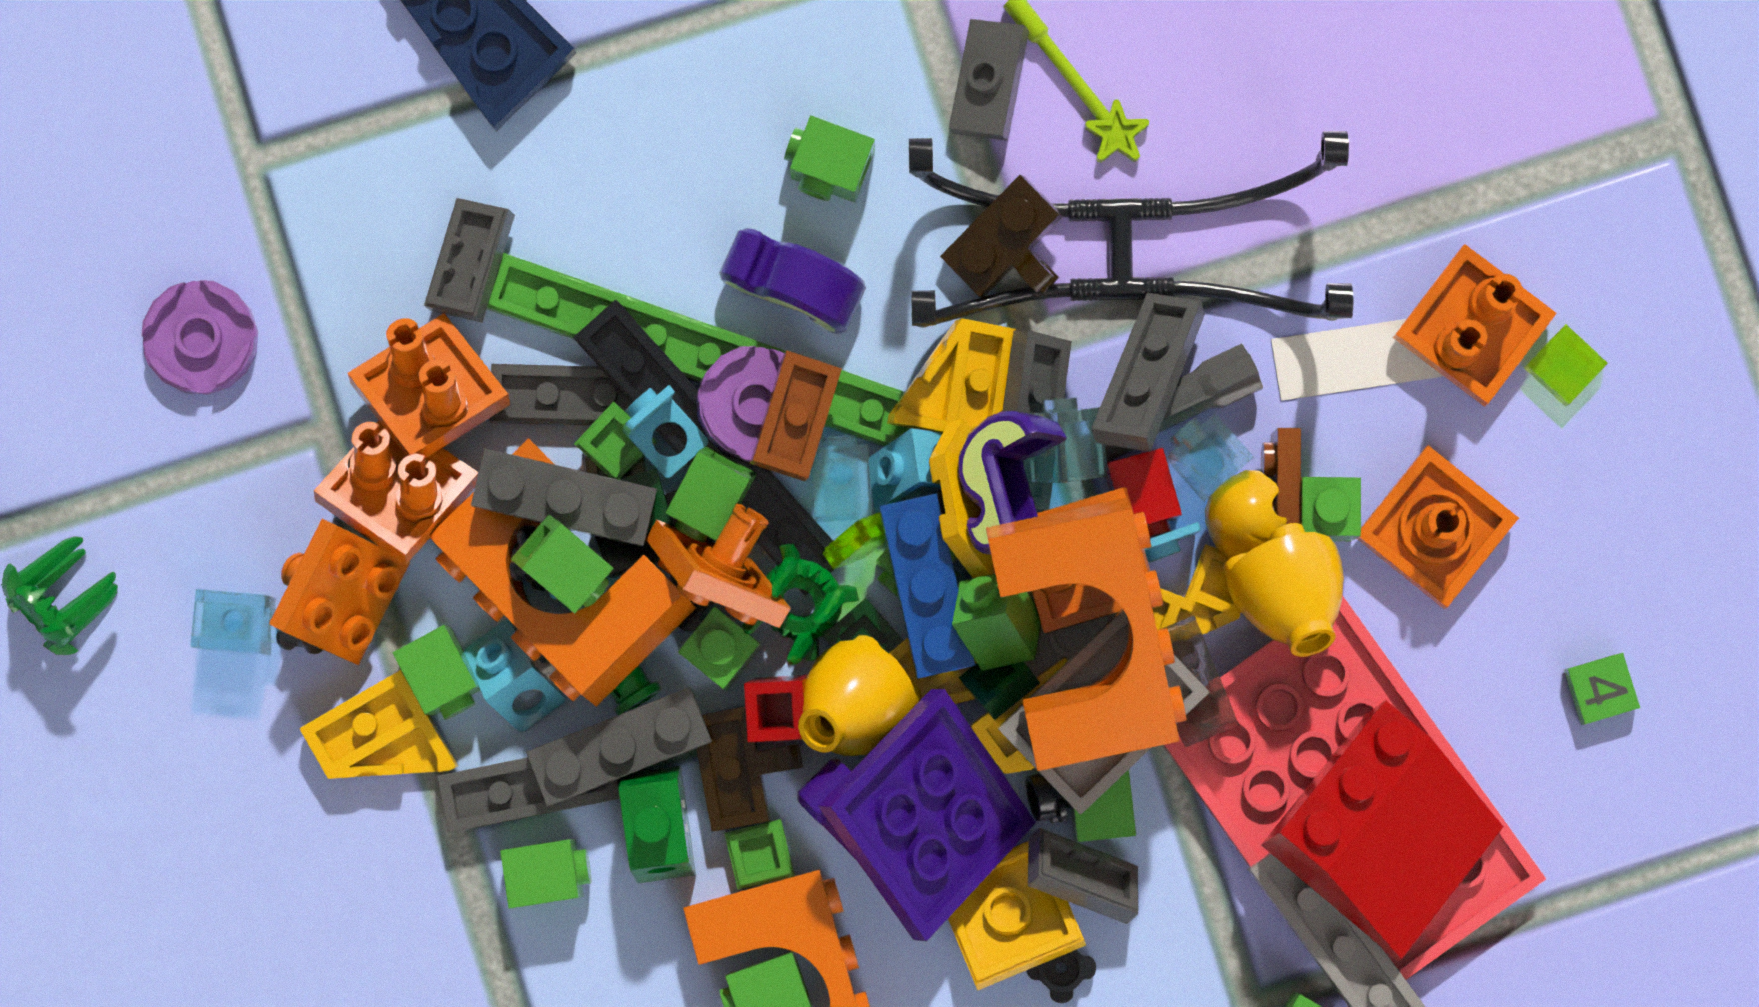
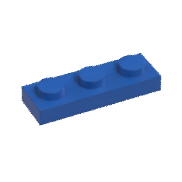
[878,493,975,679]

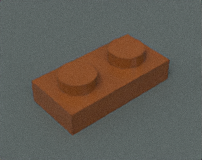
[749,350,842,482]
[1261,428,1301,524]

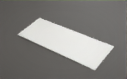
[1271,319,1444,401]

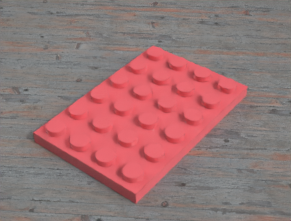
[1163,595,1546,1007]

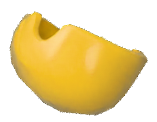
[1205,470,1287,559]

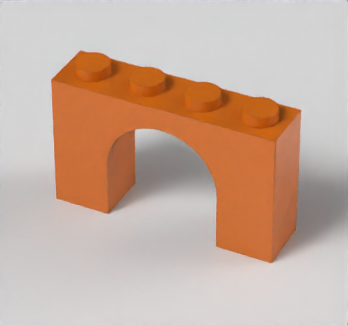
[429,438,696,707]
[986,498,1187,771]
[683,869,870,1007]

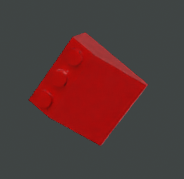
[1261,700,1504,961]

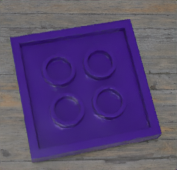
[818,689,1036,942]

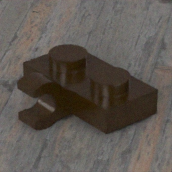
[940,174,1064,297]
[697,707,803,832]

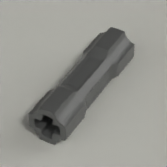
[1085,343,1263,463]

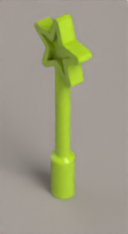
[1003,0,1149,163]

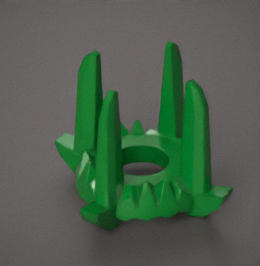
[1,536,118,655]
[742,544,859,665]

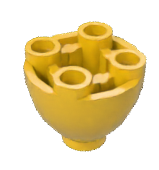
[1223,523,1344,657]
[798,635,922,756]

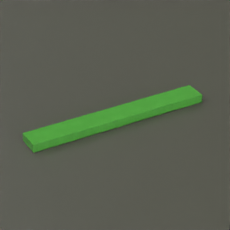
[487,253,911,447]

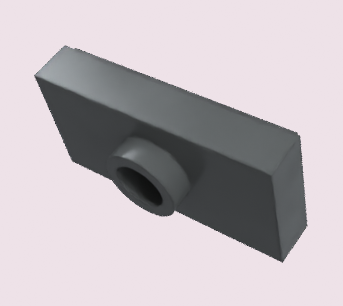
[949,19,1029,141]
[424,198,515,323]
[1028,828,1138,924]

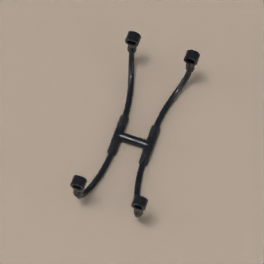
[909,131,1354,328]

